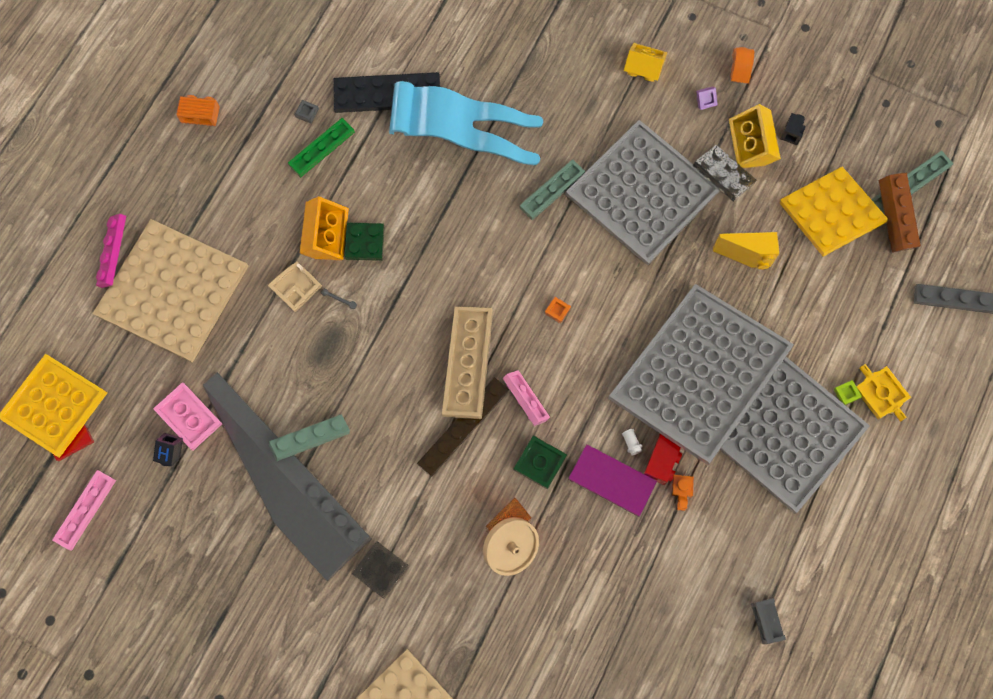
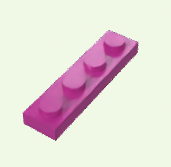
[96,213,126,288]

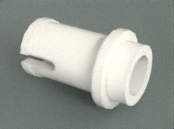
[622,429,642,455]

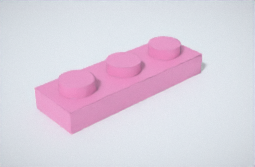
[503,370,550,426]

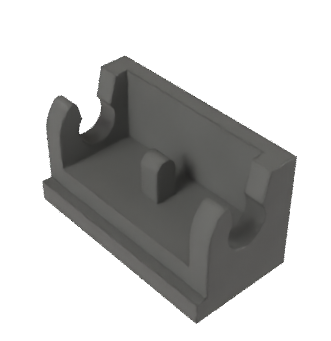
[751,598,786,645]

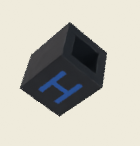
[153,433,183,467]

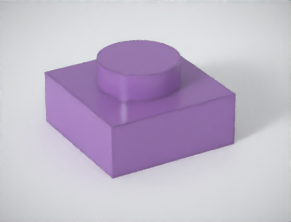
[696,86,718,110]

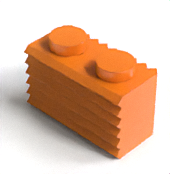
[176,95,220,126]

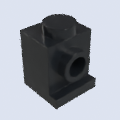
[780,113,806,145]

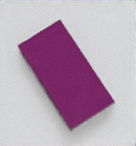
[568,444,657,517]

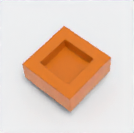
[545,297,571,324]

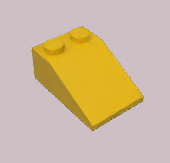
[713,232,779,270]

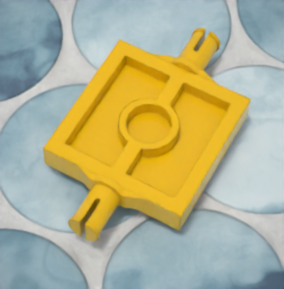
[856,364,911,422]

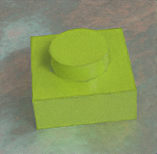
[833,380,862,405]

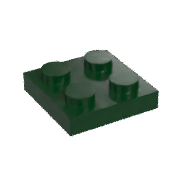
[345,223,385,261]
[513,435,567,490]

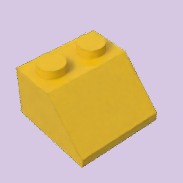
[624,43,668,82]

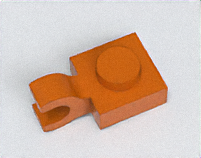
[672,475,694,511]

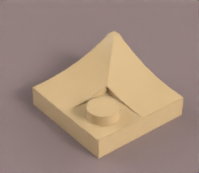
[268,262,322,312]

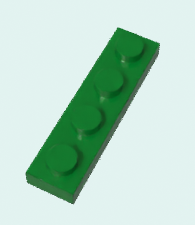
[288,118,355,178]

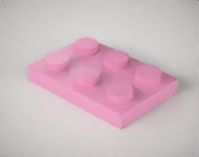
[153,382,222,451]

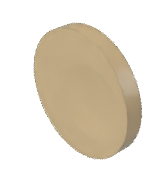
[483,517,539,576]

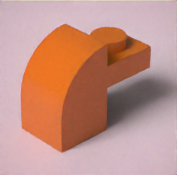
[730,47,754,84]

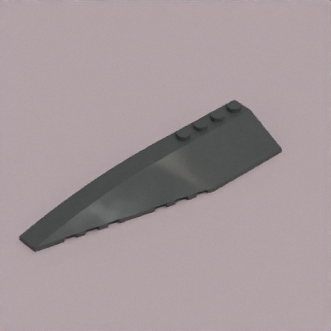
[203,372,372,581]

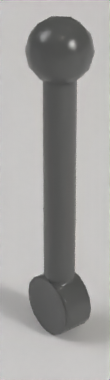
[321,288,357,309]

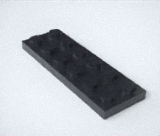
[333,72,440,113]

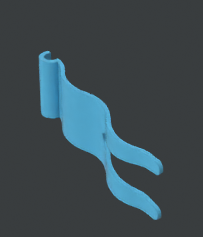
[389,81,543,165]

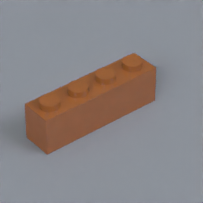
[878,172,921,253]

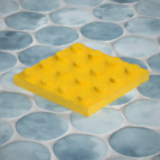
[780,166,888,257]
[0,354,107,458]

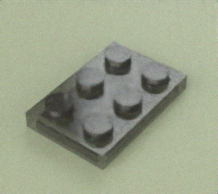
[693,145,757,202]

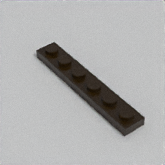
[417,377,509,477]

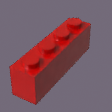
[644,434,683,485]

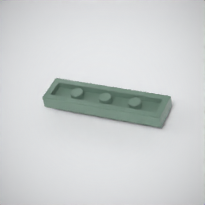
[520,159,585,220]
[269,414,350,461]

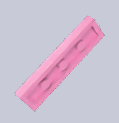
[52,470,116,551]

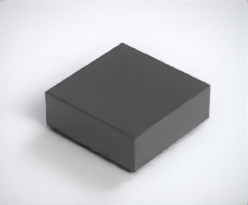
[294,100,319,123]

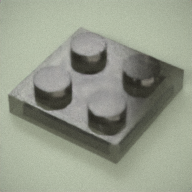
[352,541,409,599]

